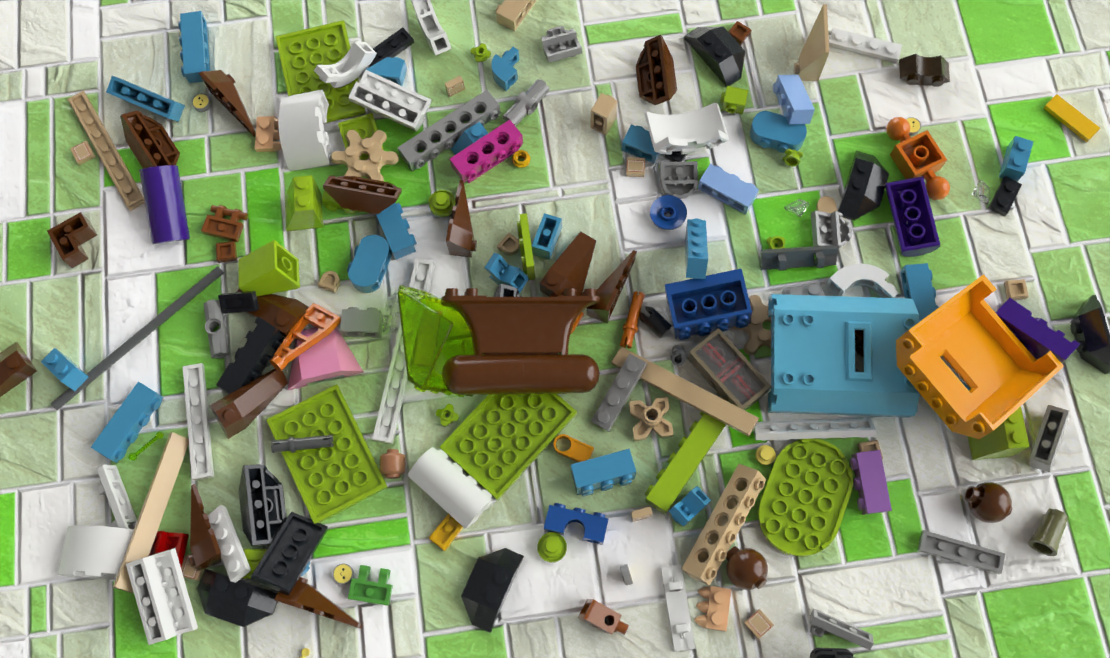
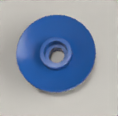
[650,195,687,230]

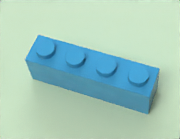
[178,11,210,83]
[106,76,185,122]
[376,203,417,260]
[685,218,708,279]
[900,263,939,321]
[91,381,164,463]

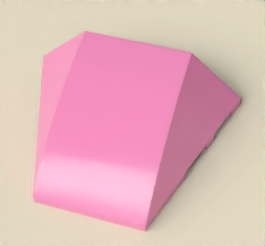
[288,327,364,390]

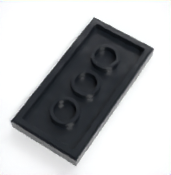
[251,512,328,596]

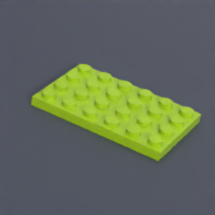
[275,20,366,124]
[266,384,388,524]
[440,394,577,500]

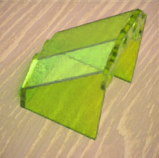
[397,285,484,397]

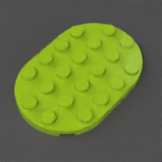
[758,438,853,557]

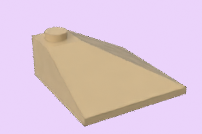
[794,4,829,81]

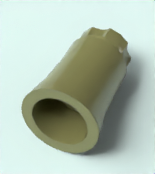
[1028,508,1068,556]

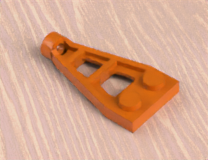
[270,303,341,372]

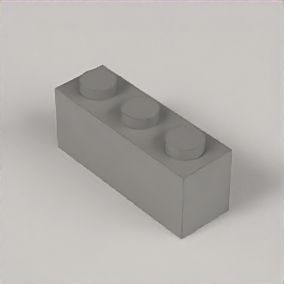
[1029,405,1069,472]

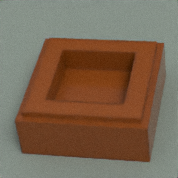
[728,21,752,45]
[216,241,237,263]

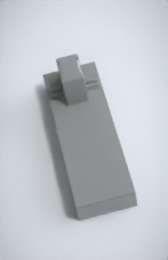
[810,608,874,650]

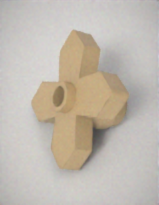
[629,397,673,441]

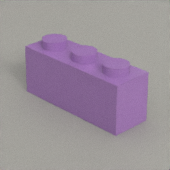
[850,450,892,515]

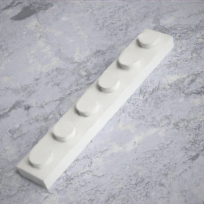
[183,363,214,481]
[753,418,876,441]

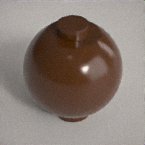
[964,482,1012,523]
[725,546,768,590]

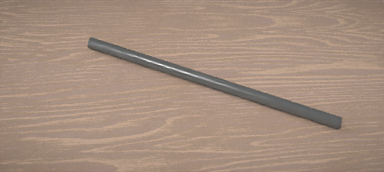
[51,266,224,410]

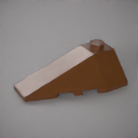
[446,180,477,258]

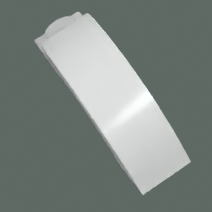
[411,0,452,55]
[314,42,377,88]
[826,264,898,298]

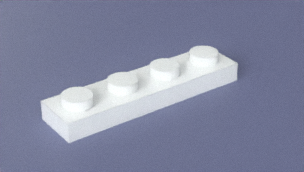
[829,28,902,63]
[208,505,251,583]

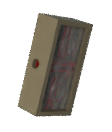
[687,328,772,411]

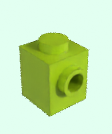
[720,86,748,114]

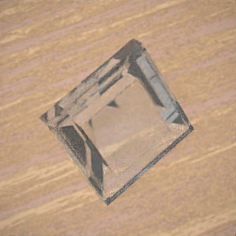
[972,180,990,205]
[784,199,810,217]

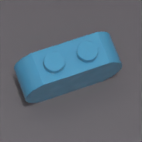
[750,110,807,153]
[347,235,392,293]

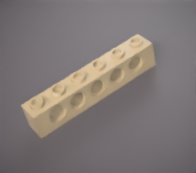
[682,464,766,586]

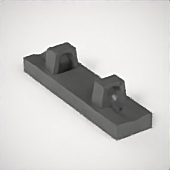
[760,245,838,271]

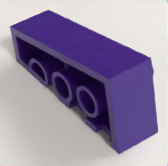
[995,298,1080,363]

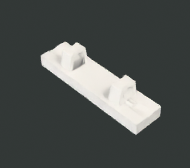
[97,465,137,530]
[660,565,695,652]

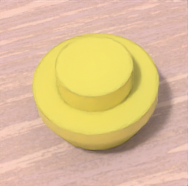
[756,445,776,465]

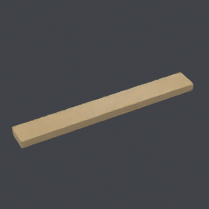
[68,91,145,211]
[611,347,759,437]
[113,432,189,594]

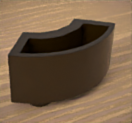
[899,54,950,87]

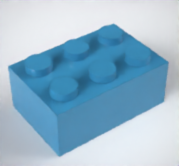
[571,448,636,497]

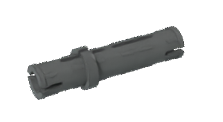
[670,345,686,366]
[271,434,334,453]

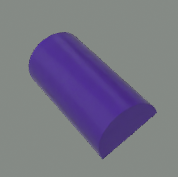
[139,165,190,245]
[885,176,940,257]

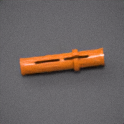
[620,291,645,348]

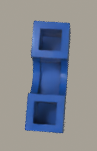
[544,503,609,545]

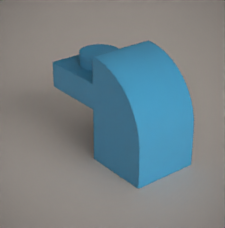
[491,46,519,91]
[484,253,529,294]
[669,486,712,526]

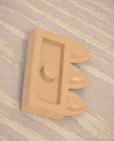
[255,116,282,152]
[694,586,731,632]

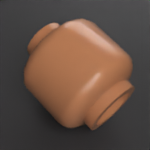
[380,449,406,479]

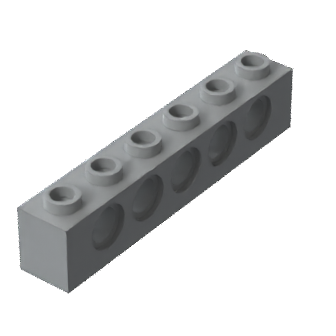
[397,90,501,171]

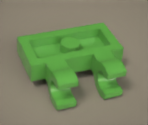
[348,565,393,606]

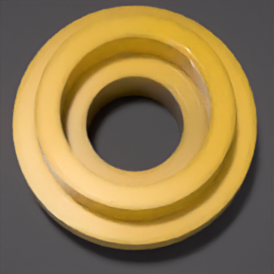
[512,150,530,168]

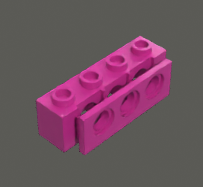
[450,120,523,183]

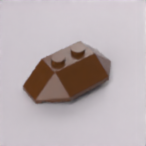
[636,35,677,105]
[120,110,180,169]
[323,176,402,214]

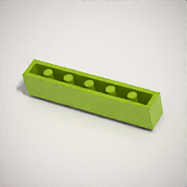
[645,412,726,515]

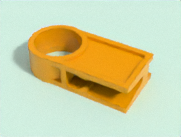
[553,434,594,462]

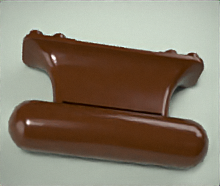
[441,288,600,395]

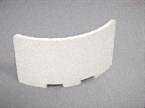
[278,90,333,171]
[645,103,729,155]
[57,525,134,580]

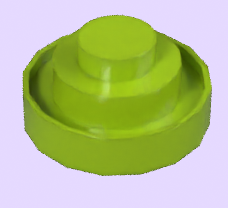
[429,190,456,217]
[537,532,567,563]

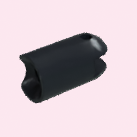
[639,306,672,339]

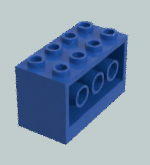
[665,268,752,340]

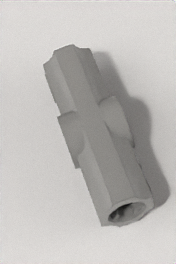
[503,79,550,127]
[203,299,229,359]

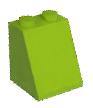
[285,175,324,231]
[238,240,300,296]
[967,407,1030,460]

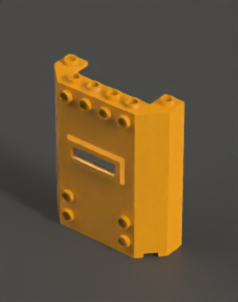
[896,274,1064,439]

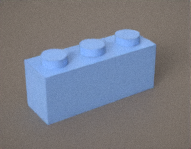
[773,75,815,124]
[698,164,759,215]

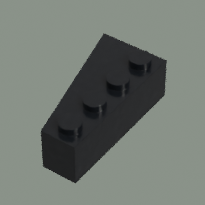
[216,317,285,395]

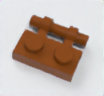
[201,205,248,242]

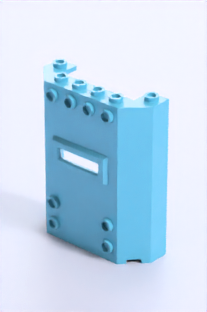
[768,294,921,418]

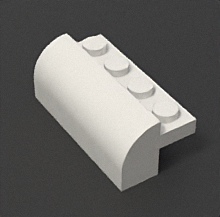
[348,70,432,131]
[407,447,496,529]
[126,548,198,645]

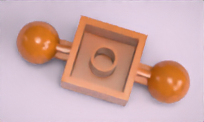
[886,117,950,200]

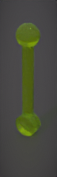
[128,431,164,461]

